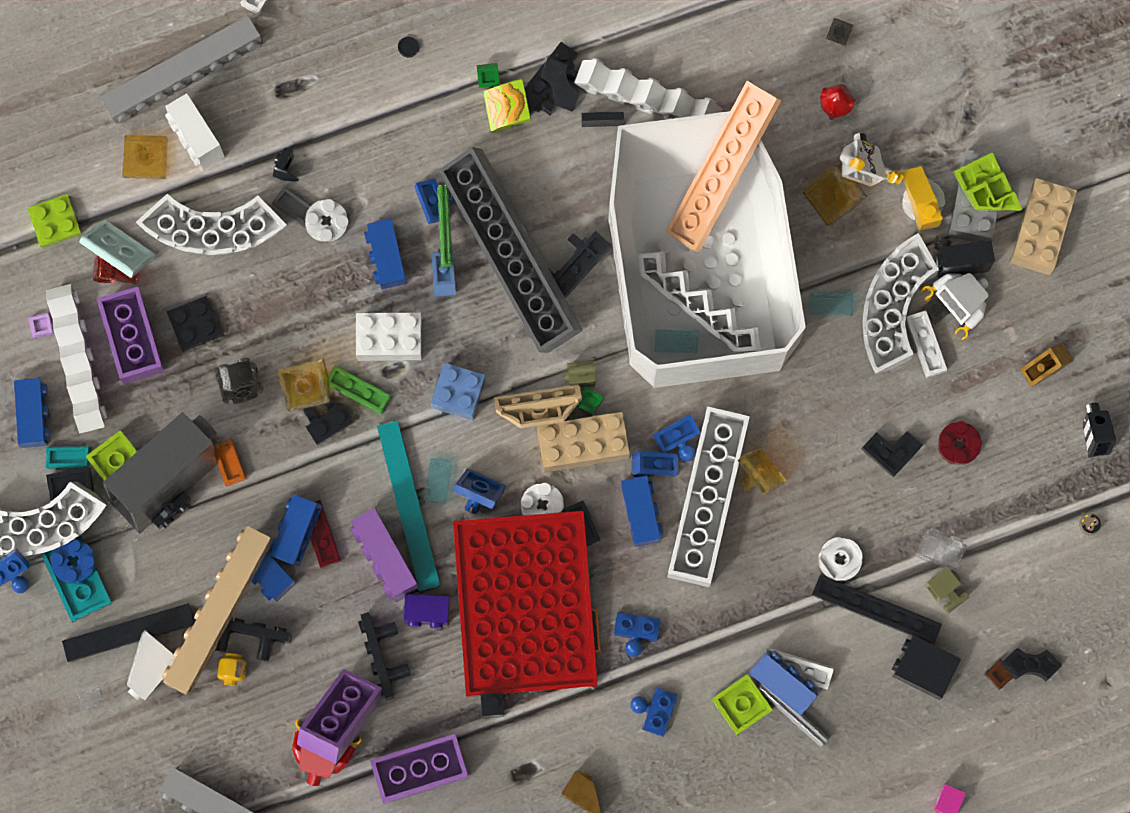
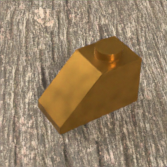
[1020,343,1074,387]
[561,770,601,813]

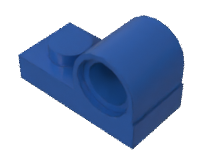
[632,451,678,477]

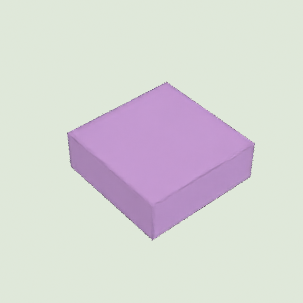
[28,312,55,339]

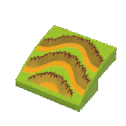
[483,79,531,132]

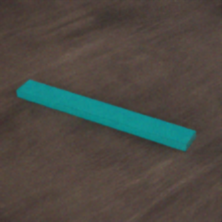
[377,420,441,592]

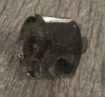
[215,358,264,404]

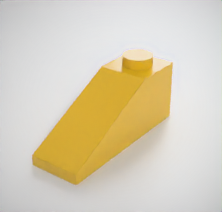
[901,166,943,232]

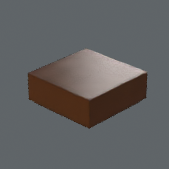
[984,659,1014,690]

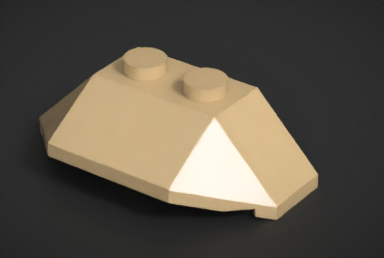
[494,384,582,428]

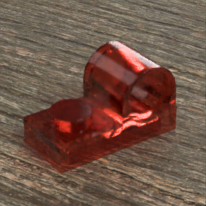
[93,256,139,284]

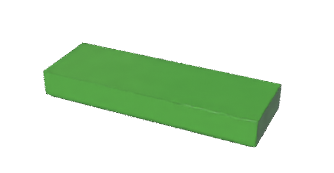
[325,365,392,415]

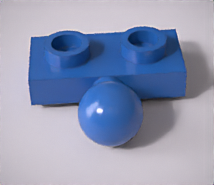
[414,178,456,224]
[652,414,701,462]
[0,549,31,593]
[614,612,660,657]
[630,688,677,737]

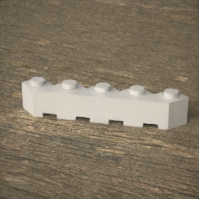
[574,58,723,120]
[638,251,761,352]
[46,284,107,434]

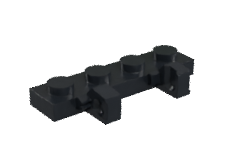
[525,42,578,116]
[548,231,612,299]

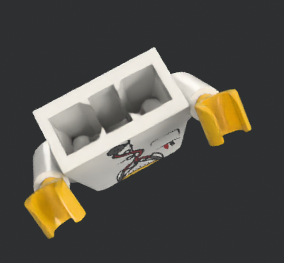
[840,133,904,187]
[921,273,988,340]

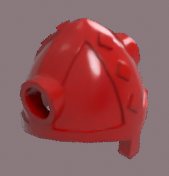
[820,84,856,120]

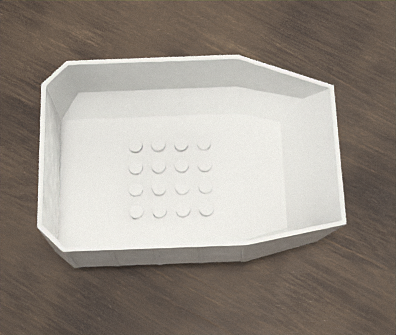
[608,111,806,388]

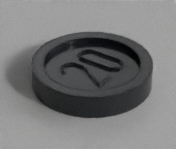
[398,37,419,58]

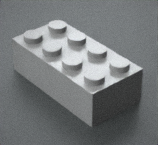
[947,149,1008,242]

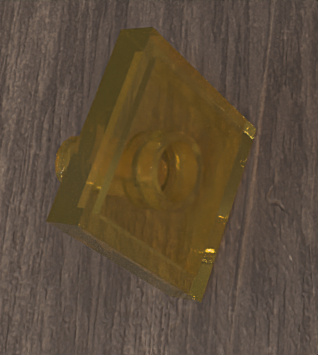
[122,135,168,179]
[737,447,787,495]

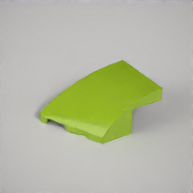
[953,152,1022,211]

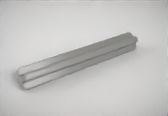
[758,684,829,747]

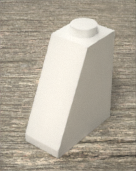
[127,630,175,700]

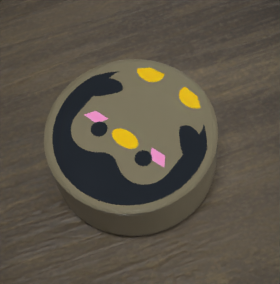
[1079,513,1102,535]

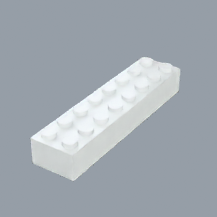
[667,406,750,587]

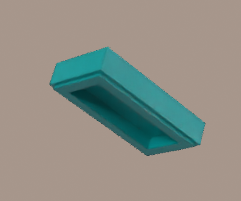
[46,446,91,469]

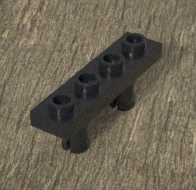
[358,612,411,701]
[214,617,292,662]

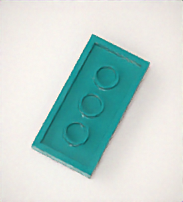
[41,535,113,623]

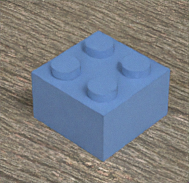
[431,363,486,421]

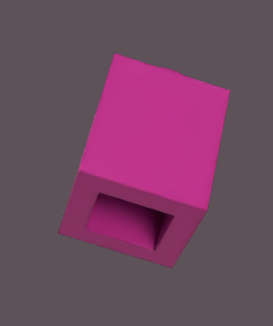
[933,784,966,813]

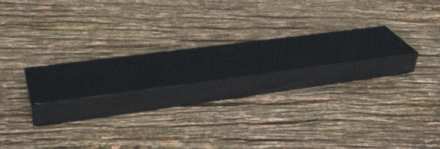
[812,575,942,645]
[62,603,195,663]

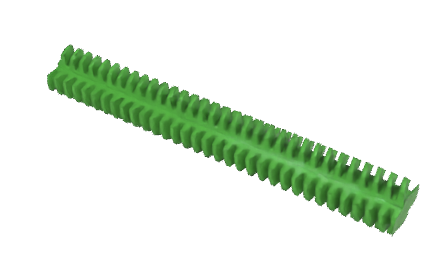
[437,185,453,268]

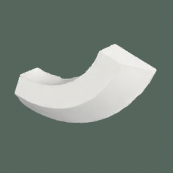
[136,194,287,255]
[862,233,939,374]
[0,481,107,556]

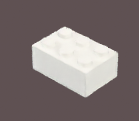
[165,93,225,170]
[356,313,422,361]

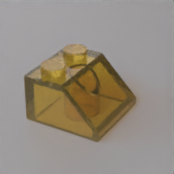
[803,163,867,226]
[277,358,330,412]

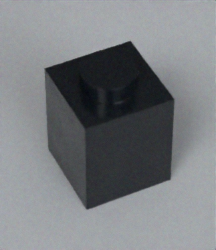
[480,692,505,719]

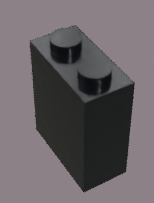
[934,240,995,279]
[891,635,961,700]

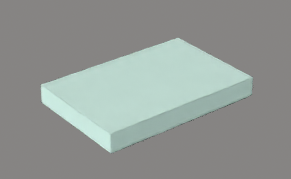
[79,220,156,278]

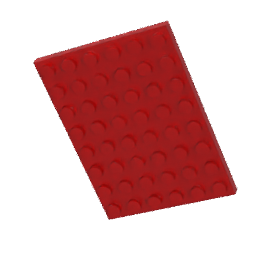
[453,511,598,697]

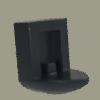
[273,148,299,182]

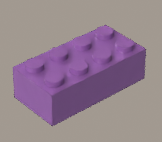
[97,286,165,384]
[350,508,419,602]
[297,669,382,764]
[370,734,469,805]

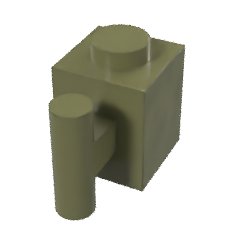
[564,360,596,387]
[925,567,969,614]

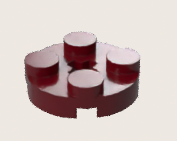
[938,421,982,465]

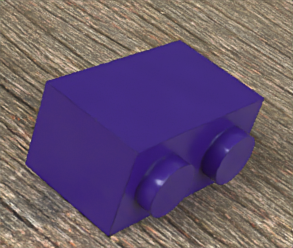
[403,594,450,629]

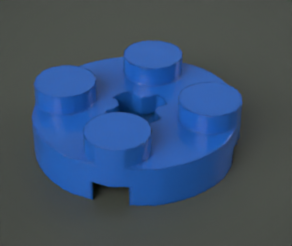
[50,539,96,584]

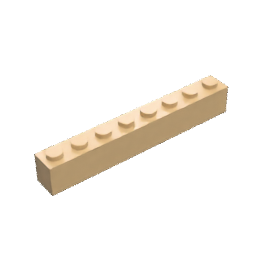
[162,526,273,697]

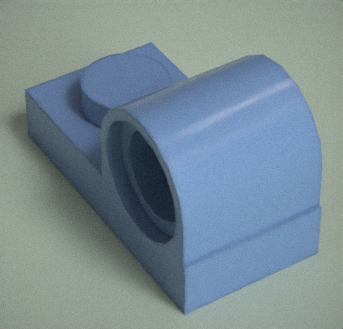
[432,251,456,297]

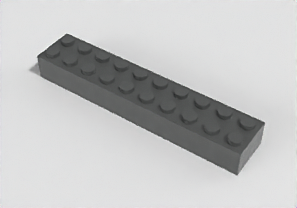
[439,147,583,353]

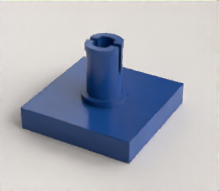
[453,468,506,514]

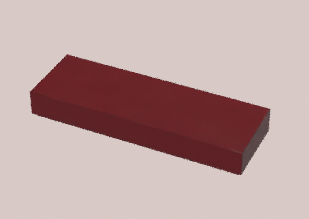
[310,500,341,569]

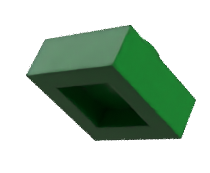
[476,63,500,88]
[576,386,604,417]

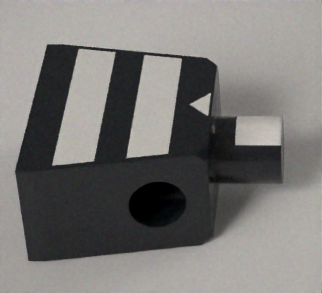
[1083,402,1116,458]

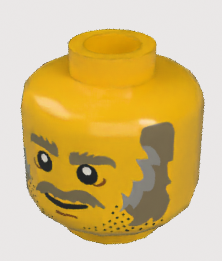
[217,653,247,686]

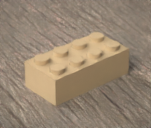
[1009,178,1077,275]
[537,412,630,472]

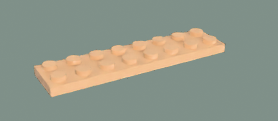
[666,81,781,252]

